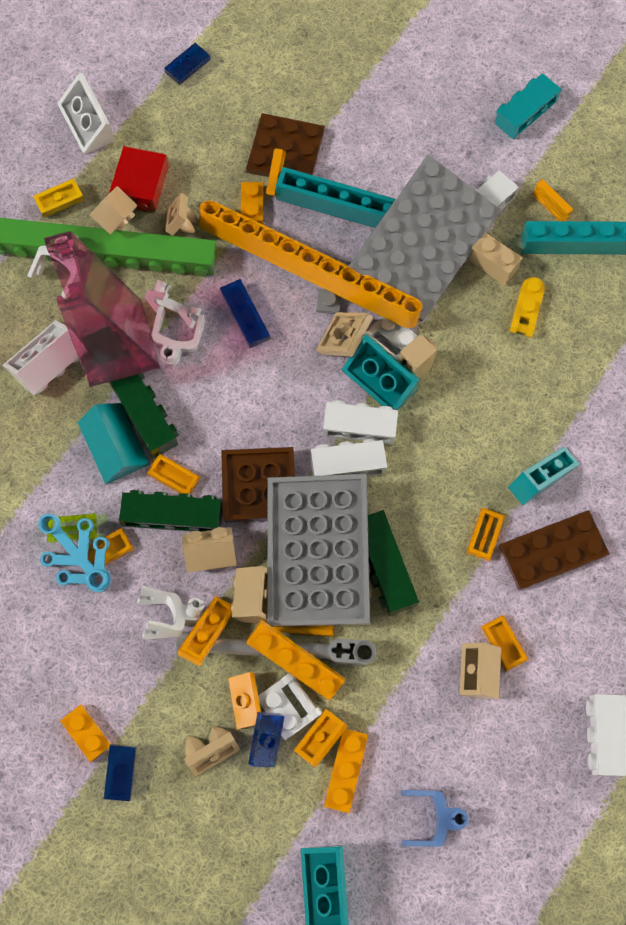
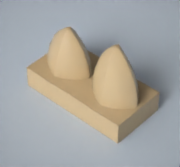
[165,193,199,236]
[184,726,241,777]

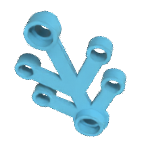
[38,514,111,592]

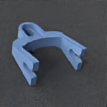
[401,790,468,847]

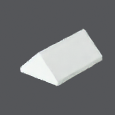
[57,73,115,154]

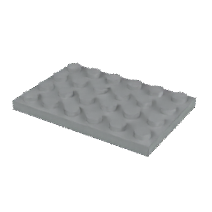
[348,154,501,321]
[267,474,370,627]

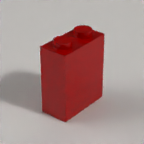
[109,146,169,212]

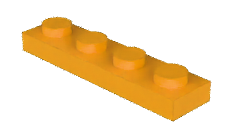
[246,620,345,701]

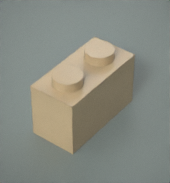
[89,186,138,234]
[468,232,522,286]
[398,334,437,378]
[182,527,237,573]
[231,566,268,623]
[459,642,501,699]

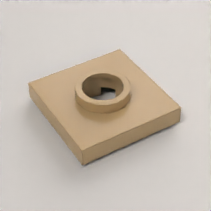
[316,312,373,357]

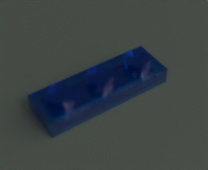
[220,279,270,348]

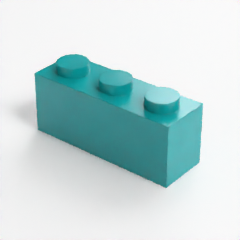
[494,73,562,140]

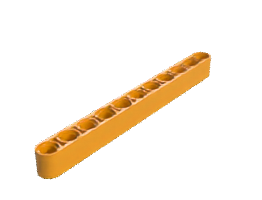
[199,201,422,328]

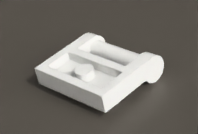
[363,317,417,360]
[258,673,323,741]

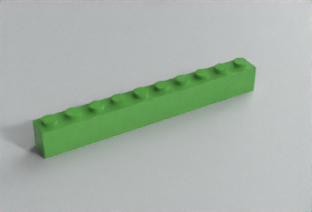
[0,218,217,277]

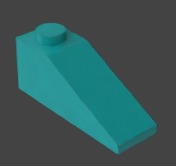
[508,446,580,506]

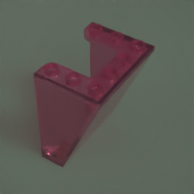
[44,231,160,387]

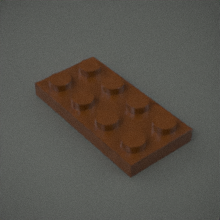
[499,510,610,591]

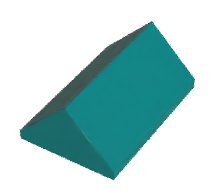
[341,334,420,410]
[77,403,150,485]
[300,845,349,925]

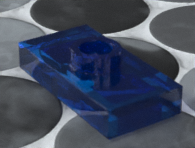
[164,43,211,85]
[248,712,285,767]
[104,744,137,801]

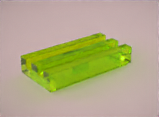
[47,513,98,543]

